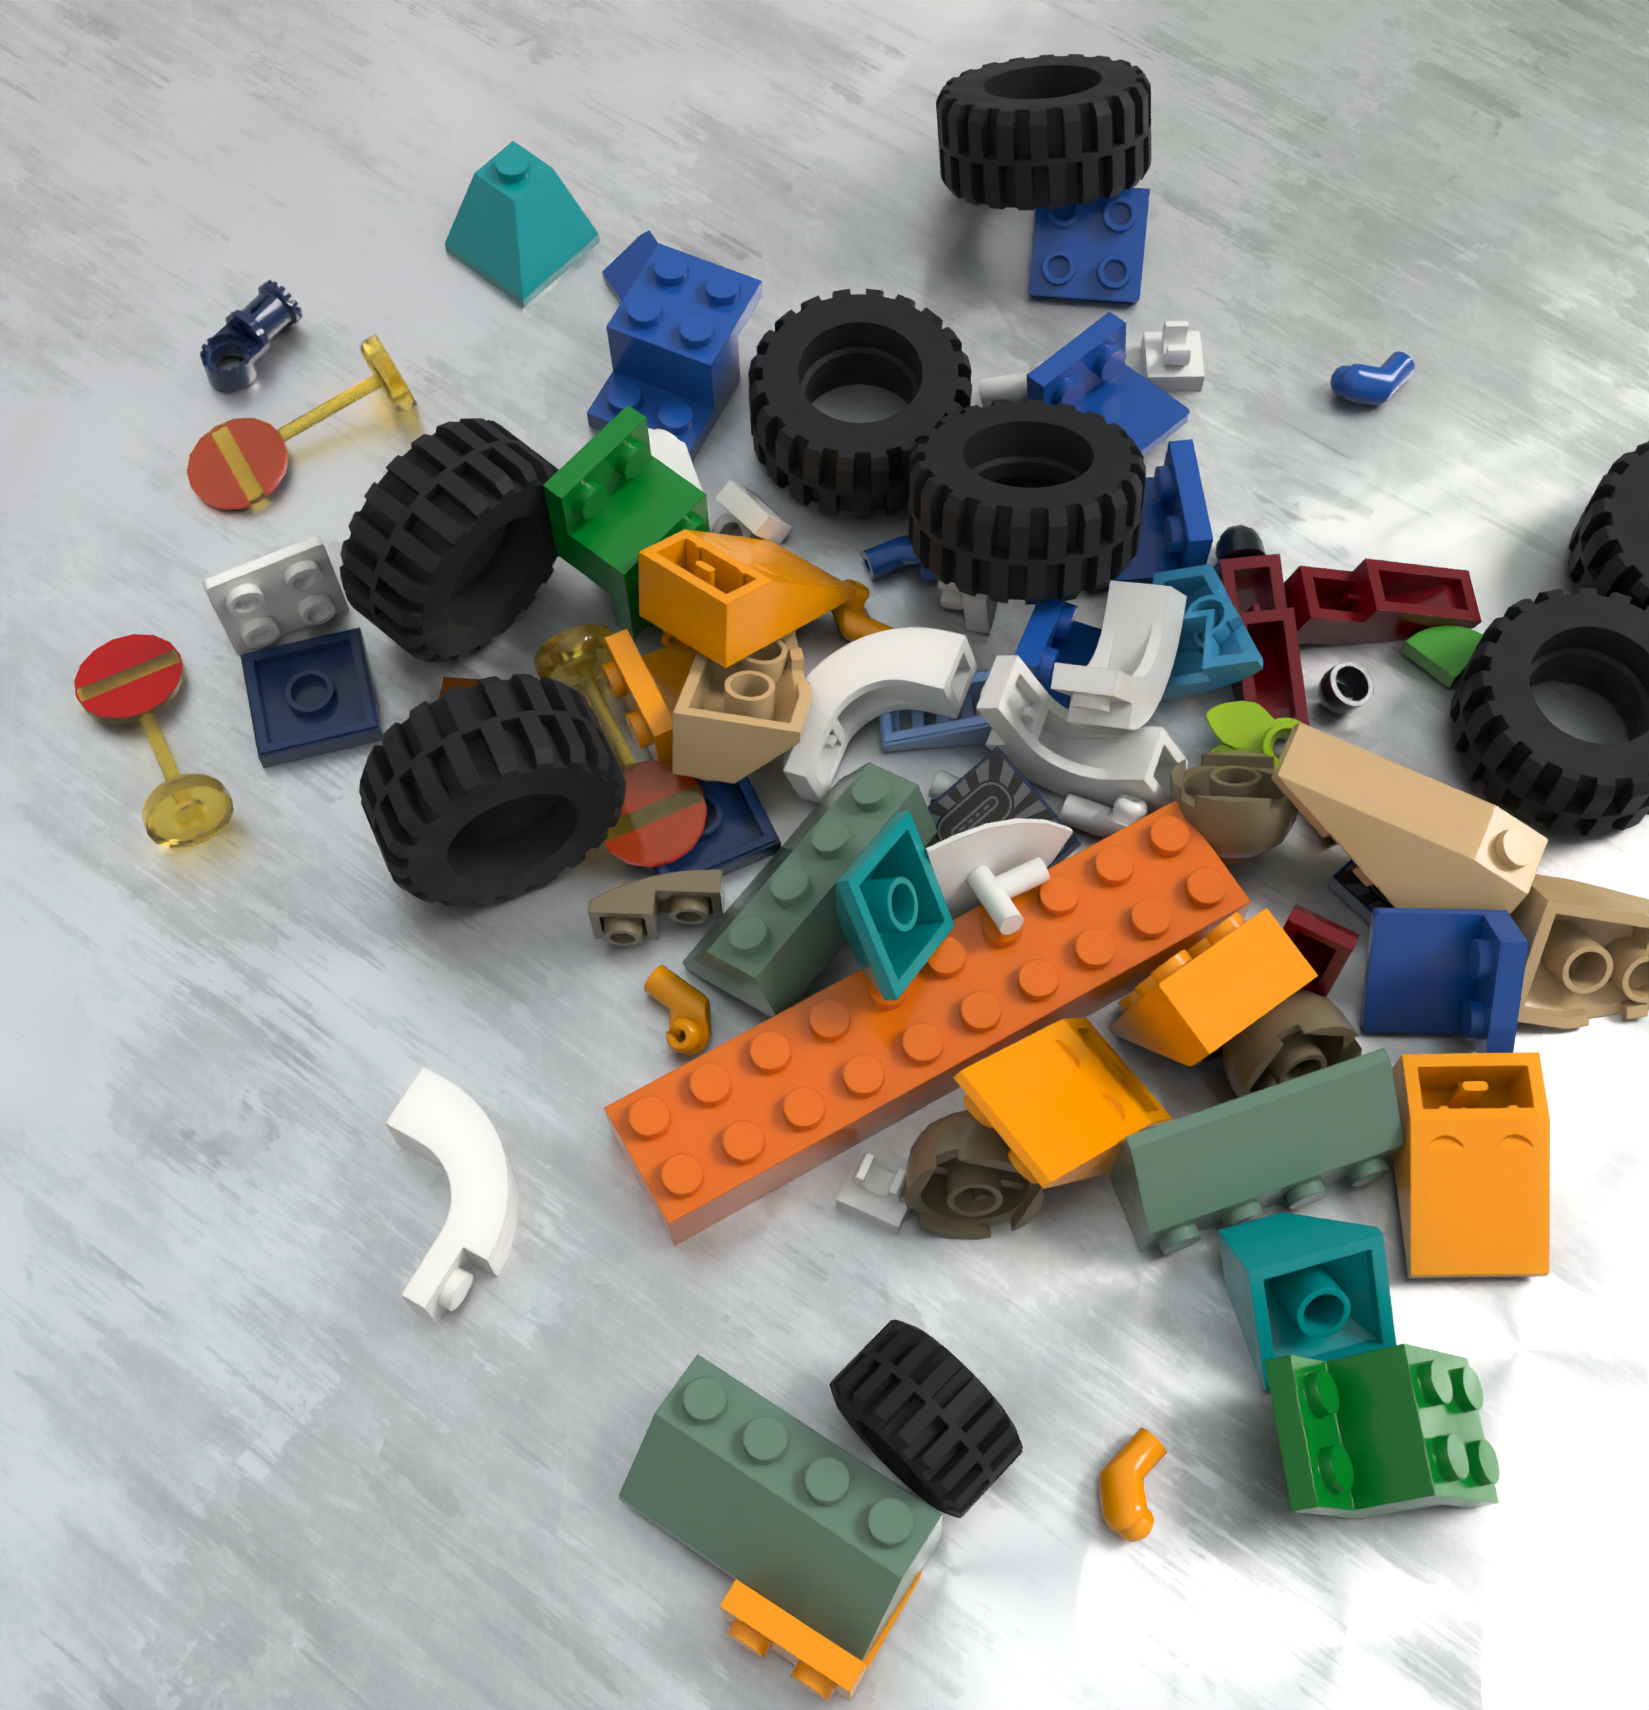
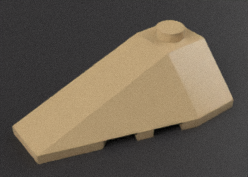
[672,630,812,784]
[1271,722,1548,914]
[1510,874,1649,1029]

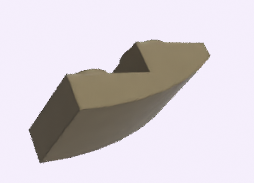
[588,869,725,946]

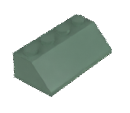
[682,762,937,1017]
[1109,1047,1405,1254]
[619,1354,943,1662]

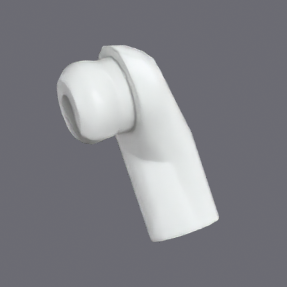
[1060,793,1148,837]

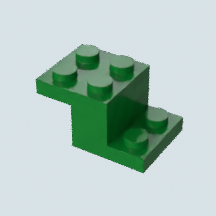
[543,405,710,639]
[1264,1343,1500,1519]

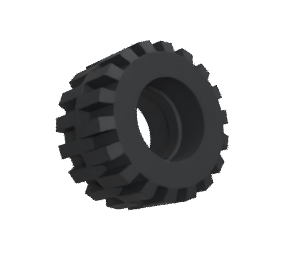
[829,1319,1023,1518]

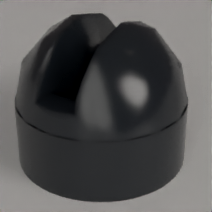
[1216,525,1266,562]
[1318,660,1374,715]

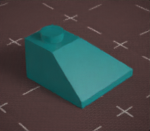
[445,141,600,307]
[836,810,955,1001]
[1217,1212,1396,1391]

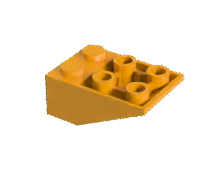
[638,529,857,668]
[1108,907,1318,1067]
[953,1017,1173,1189]
[1392,1052,1550,1278]

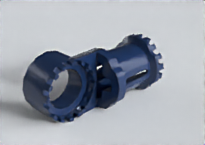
[200,280,303,392]

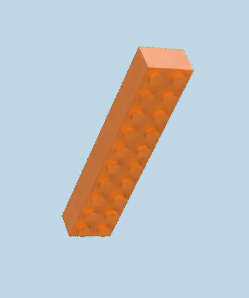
[604,800,1251,1246]

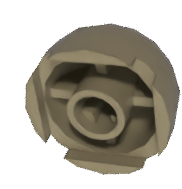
[1170,751,1298,865]
[1222,988,1362,1098]
[905,1110,1045,1240]

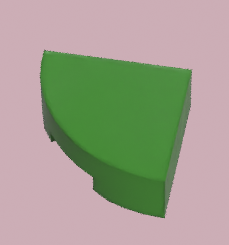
[1401,625,1483,688]

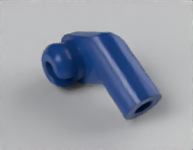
[1330,351,1415,406]
[861,535,936,581]

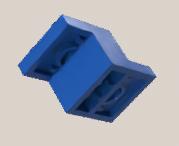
[587,243,763,463]

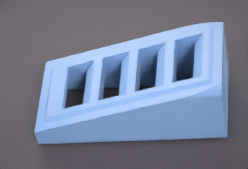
[879,669,992,752]

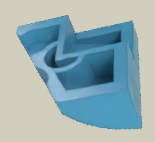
[1152,564,1263,701]

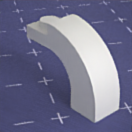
[1051,580,1187,730]
[783,627,978,803]
[976,655,1188,814]
[385,1067,518,1324]

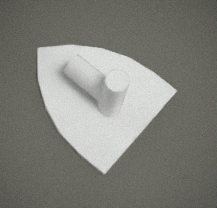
[925,818,1073,935]

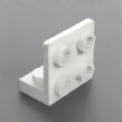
[202,536,349,654]

